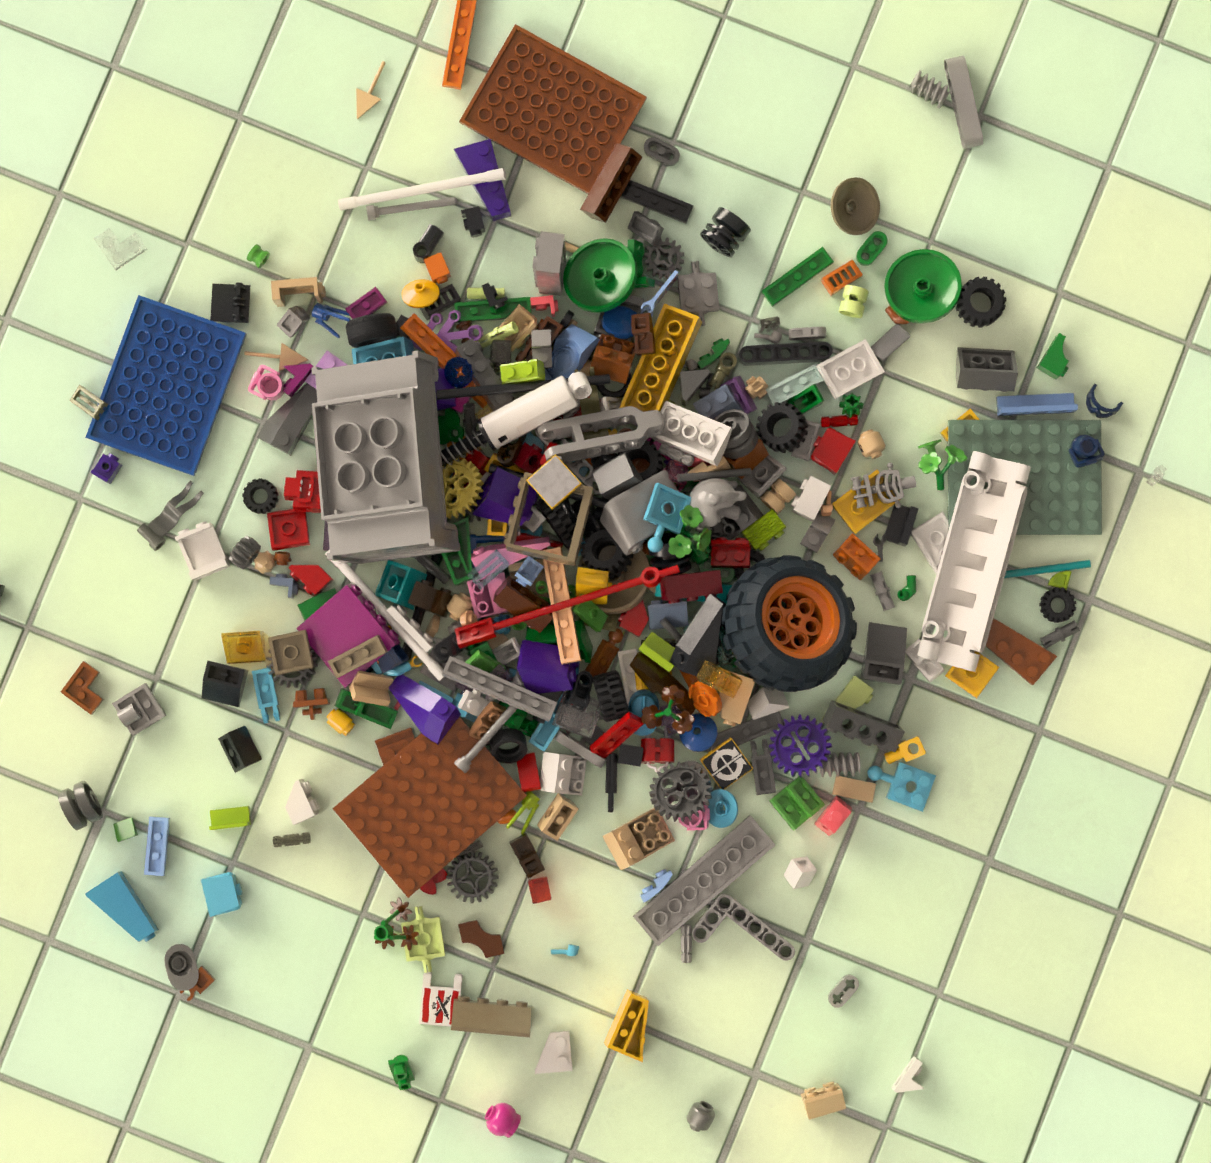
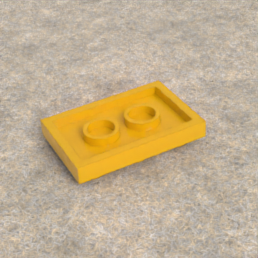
[832,469,901,535]

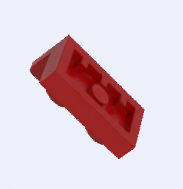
[711,537,751,568]

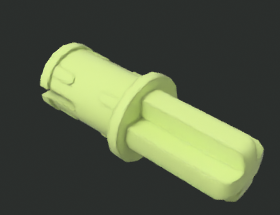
[467,288,505,300]

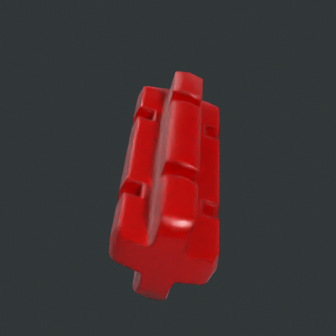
[821,414,858,428]

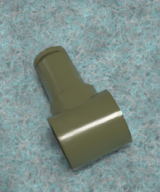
[708,353,737,390]

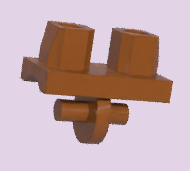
[293,688,330,720]

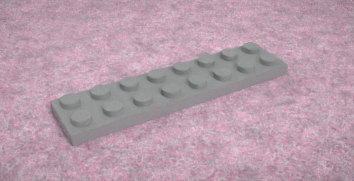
[633,816,775,946]

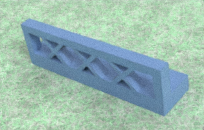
[996,393,1078,416]

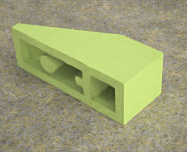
[819,676,874,724]

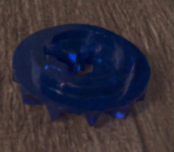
[444,356,475,388]

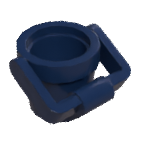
[1068,435,1105,468]

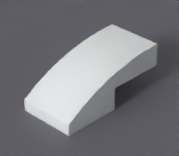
[905,639,945,683]

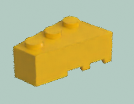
[604,989,649,1062]

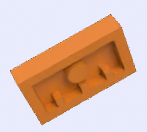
[833,533,880,580]

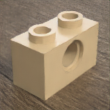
[537,793,579,841]

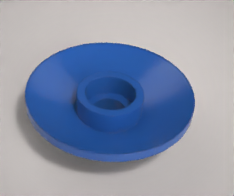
[679,713,718,752]

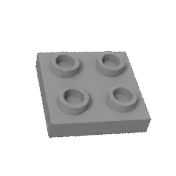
[112,683,166,736]

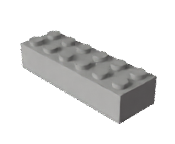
[533,231,567,296]

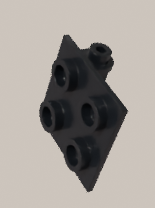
[210,283,251,323]

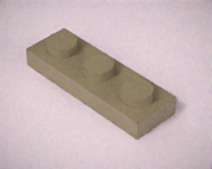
[328,635,388,679]

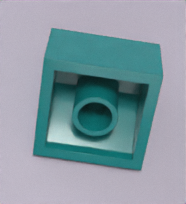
[375,560,427,610]

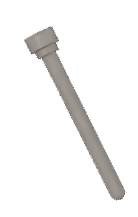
[366,197,458,221]
[454,705,518,773]

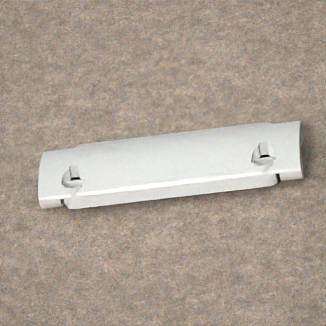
[917,451,1031,672]

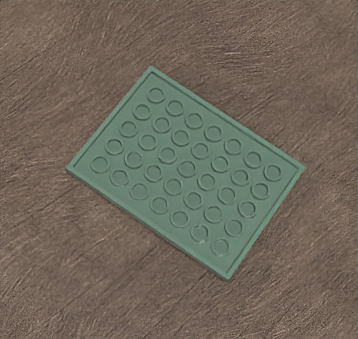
[948,420,1102,535]

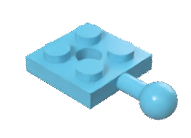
[643,483,691,552]
[867,762,936,812]

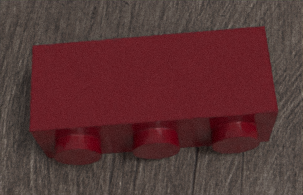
[660,570,723,604]

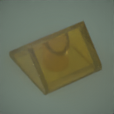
[221,631,266,664]

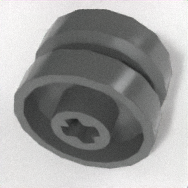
[714,409,758,459]
[58,781,103,831]

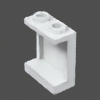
[175,521,230,581]

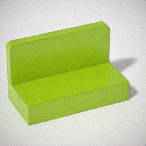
[638,632,675,672]
[209,806,251,830]

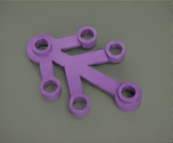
[412,310,484,352]

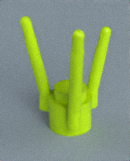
[506,791,540,835]

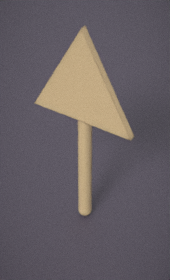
[356,61,385,119]
[244,343,308,371]

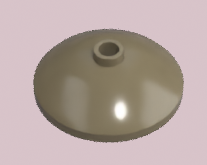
[831,177,880,235]

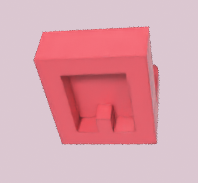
[530,295,559,317]

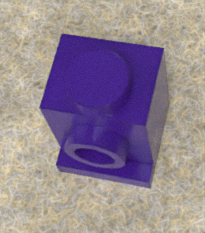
[90,453,122,484]

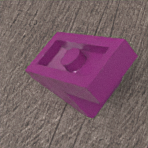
[283,363,314,397]

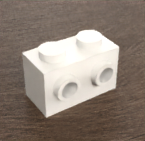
[791,476,831,522]

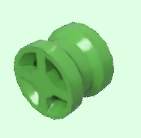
[246,244,270,268]

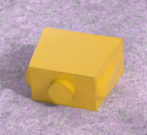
[576,567,612,604]

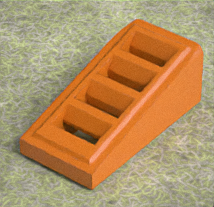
[821,259,863,296]

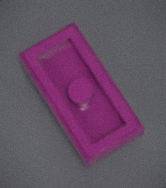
[345,287,387,319]

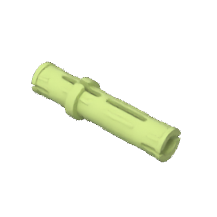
[475,321,519,348]

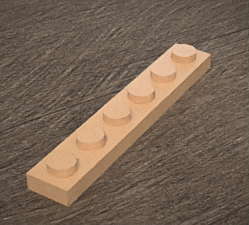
[543,547,581,665]

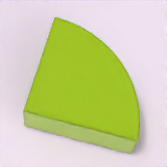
[1047,571,1072,590]

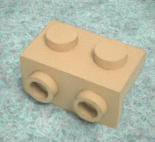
[496,304,537,352]

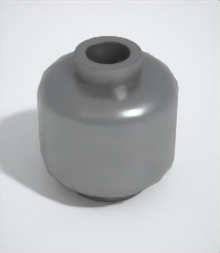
[686,1101,715,1132]

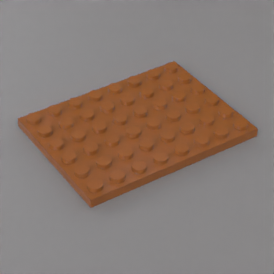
[459,24,647,194]
[332,717,527,898]

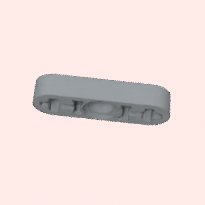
[554,730,607,768]

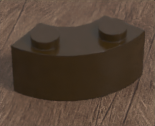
[408,579,452,618]

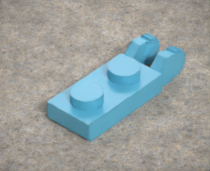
[252,667,281,724]

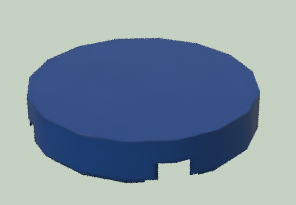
[602,306,637,339]

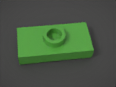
[572,594,608,632]
[465,649,507,677]

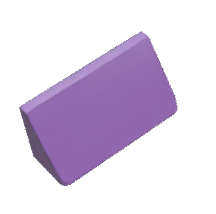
[720,376,757,414]

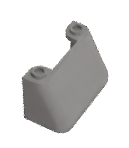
[600,470,678,556]

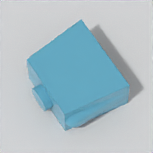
[201,872,242,917]

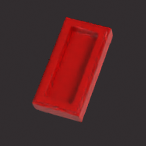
[517,752,541,792]

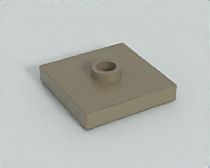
[268,630,314,676]

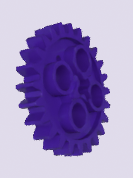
[769,714,832,778]

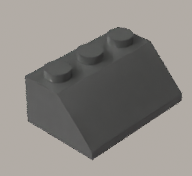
[956,347,1018,392]

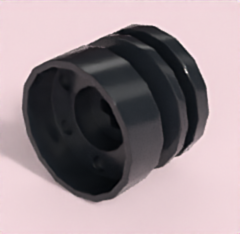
[700,207,751,258]
[647,533,692,576]

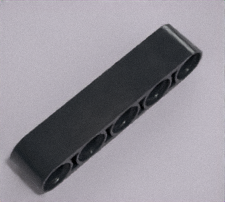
[738,342,833,366]

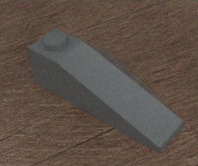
[257,383,317,456]

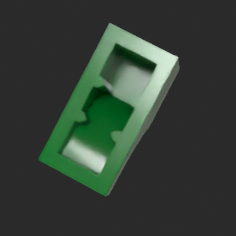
[1036,333,1069,380]

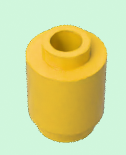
[326,708,356,736]

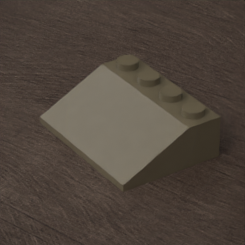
[451,996,531,1038]

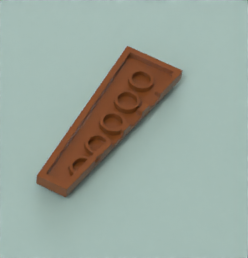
[985,618,1057,685]

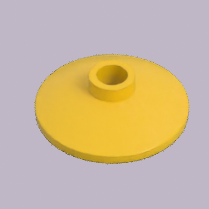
[402,279,440,308]

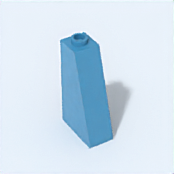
[85,871,159,942]

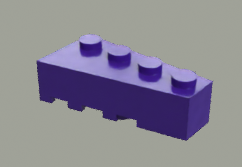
[454,139,511,221]

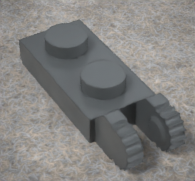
[750,739,776,795]

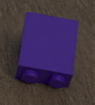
[472,467,538,526]
[517,640,579,694]

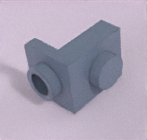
[270,574,298,599]

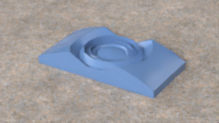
[545,324,600,380]

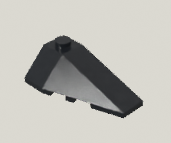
[669,594,726,680]

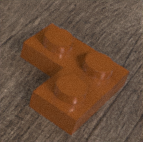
[60,661,104,715]

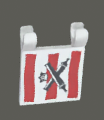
[419,972,463,1027]

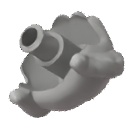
[689,478,747,533]

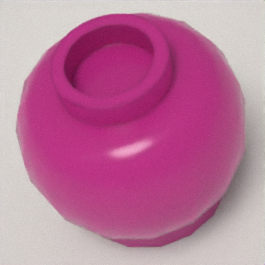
[485,1103,521,1138]

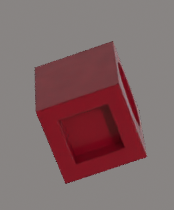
[515,442,543,474]

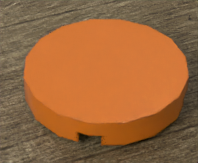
[689,680,722,717]

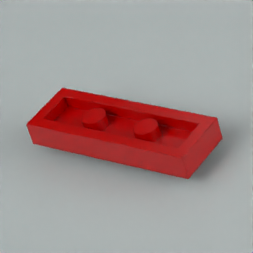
[590,712,644,758]

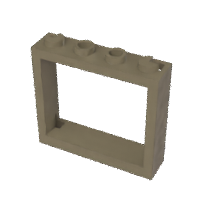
[504,472,594,566]

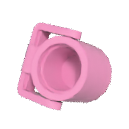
[248,365,285,400]
[678,805,710,830]

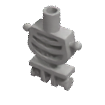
[851,463,916,508]

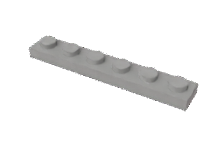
[442,656,557,722]

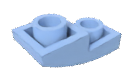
[640,869,673,903]

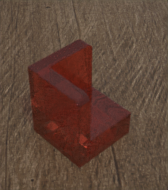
[528,876,551,904]

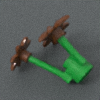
[374,897,419,950]

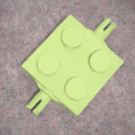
[401,906,445,973]

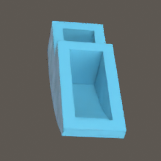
[528,692,565,752]

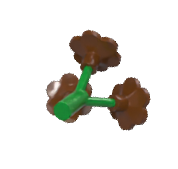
[641,685,695,735]

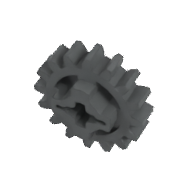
[643,237,684,279]

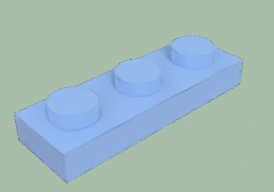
[144,816,170,876]

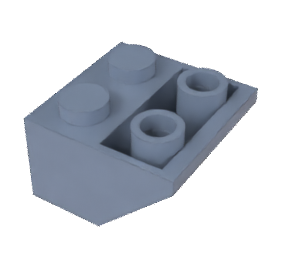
[647,599,688,630]

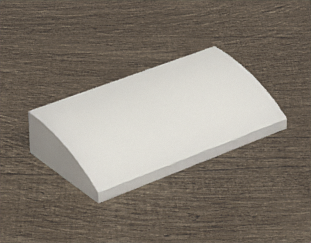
[651,401,732,467]

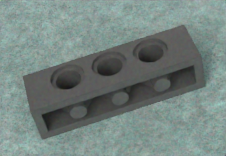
[822,700,905,752]

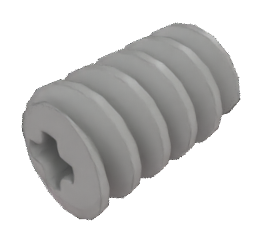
[909,70,951,109]
[820,752,860,777]

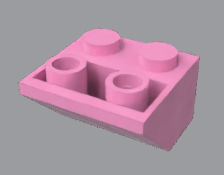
[467,572,509,619]

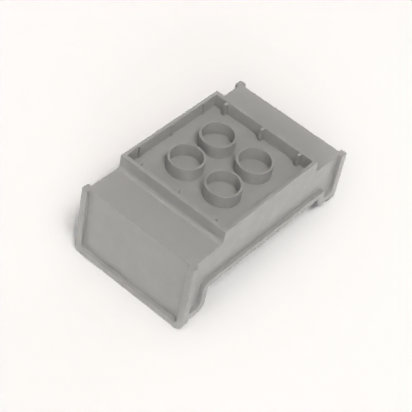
[312,350,460,564]

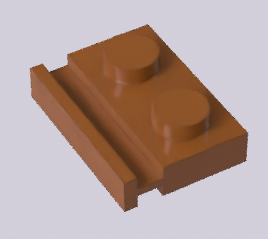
[375,728,415,765]

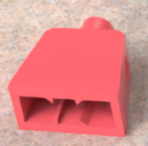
[814,795,852,836]

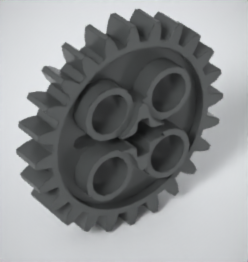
[649,761,713,822]

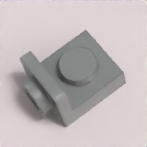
[277,306,310,338]

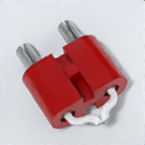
[641,726,675,772]

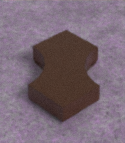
[458,920,504,958]

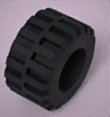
[955,276,1006,328]
[756,402,808,453]
[617,440,663,480]
[581,527,633,579]
[593,670,629,722]

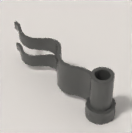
[137,480,204,551]

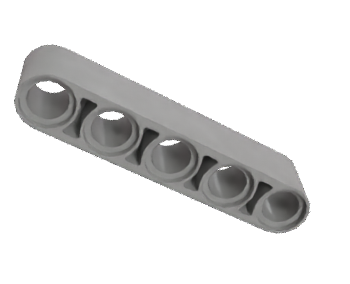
[944,56,983,149]

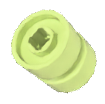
[838,285,869,318]

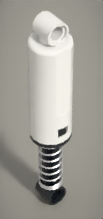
[441,372,592,470]

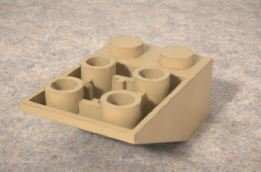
[603,808,675,870]

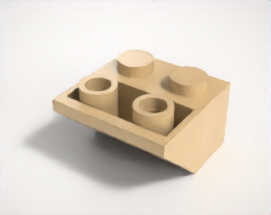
[801,1082,846,1120]

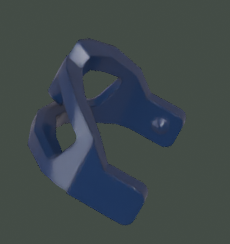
[1086,383,1123,418]

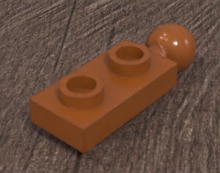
[585,628,624,677]

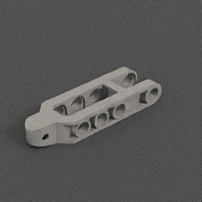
[537,406,665,463]

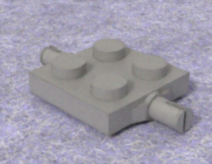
[677,261,719,326]

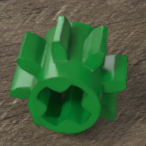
[839,392,864,418]

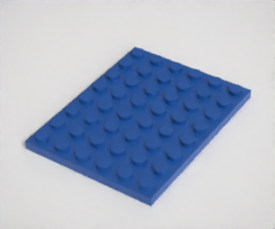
[85,295,247,476]

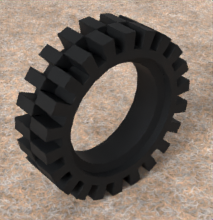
[536,498,584,550]

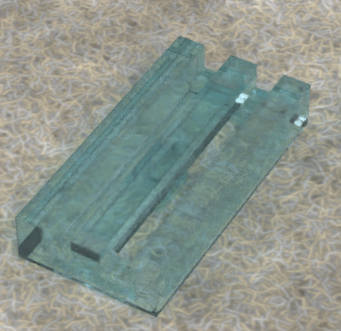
[467,549,509,590]

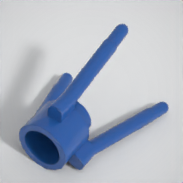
[311,303,350,338]

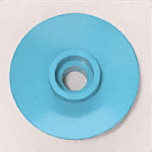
[708,789,738,828]

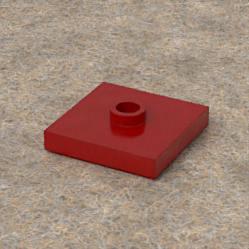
[267,509,310,551]

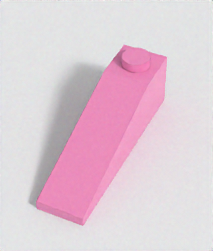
[471,537,550,579]

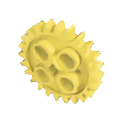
[442,458,484,519]

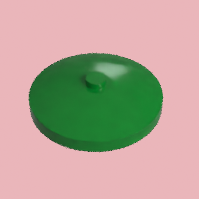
[563,238,638,313]
[885,249,962,323]

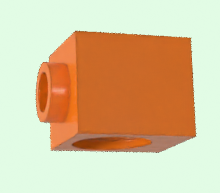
[423,252,451,284]

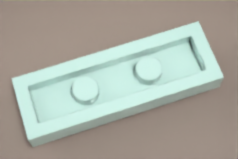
[765,363,824,406]

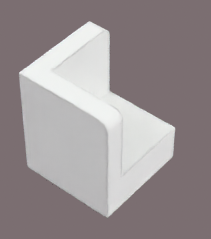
[784,856,817,889]

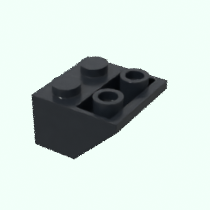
[201,660,249,707]

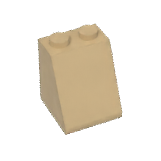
[716,668,755,727]

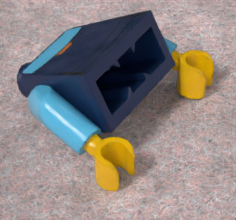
[365,626,422,676]

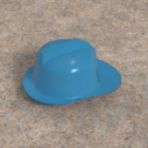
[628,690,659,736]

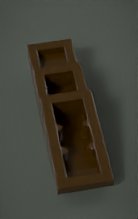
[630,652,695,715]

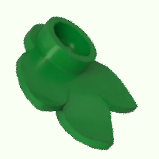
[438,408,464,445]

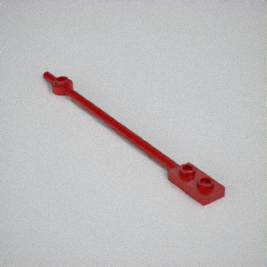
[455,565,680,649]

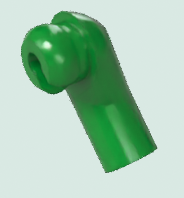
[897,575,916,601]

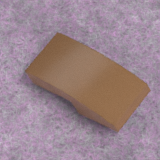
[469,701,506,740]

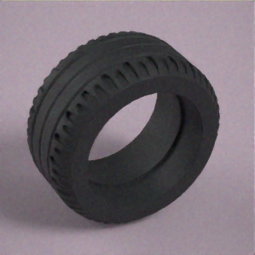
[346,313,398,348]

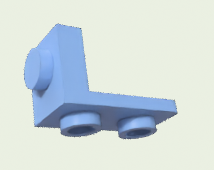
[515,556,544,587]

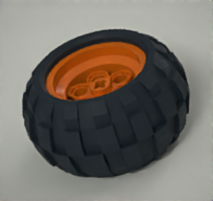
[722,555,857,692]

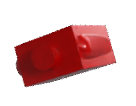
[811,428,856,475]

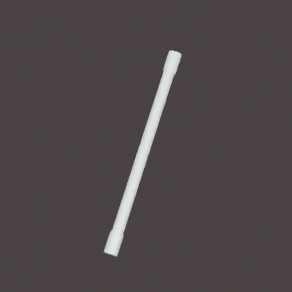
[338,168,506,210]
[325,549,445,682]

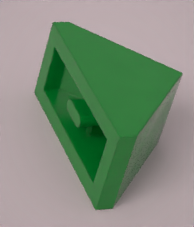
[787,384,824,414]

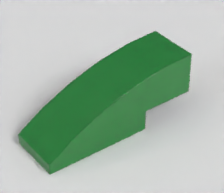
[334,688,398,729]

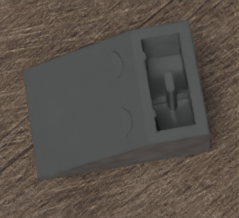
[699,485,763,549]
[861,622,907,685]

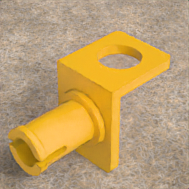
[884,736,926,764]

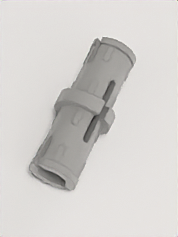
[870,571,895,611]

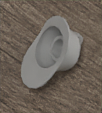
[164,944,199,991]

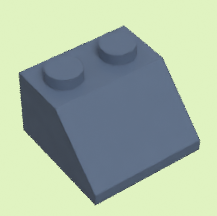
[693,384,744,420]

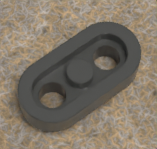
[644,137,680,166]

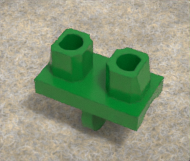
[388,1055,415,1090]

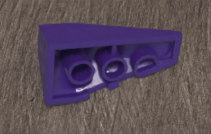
[389,674,461,745]

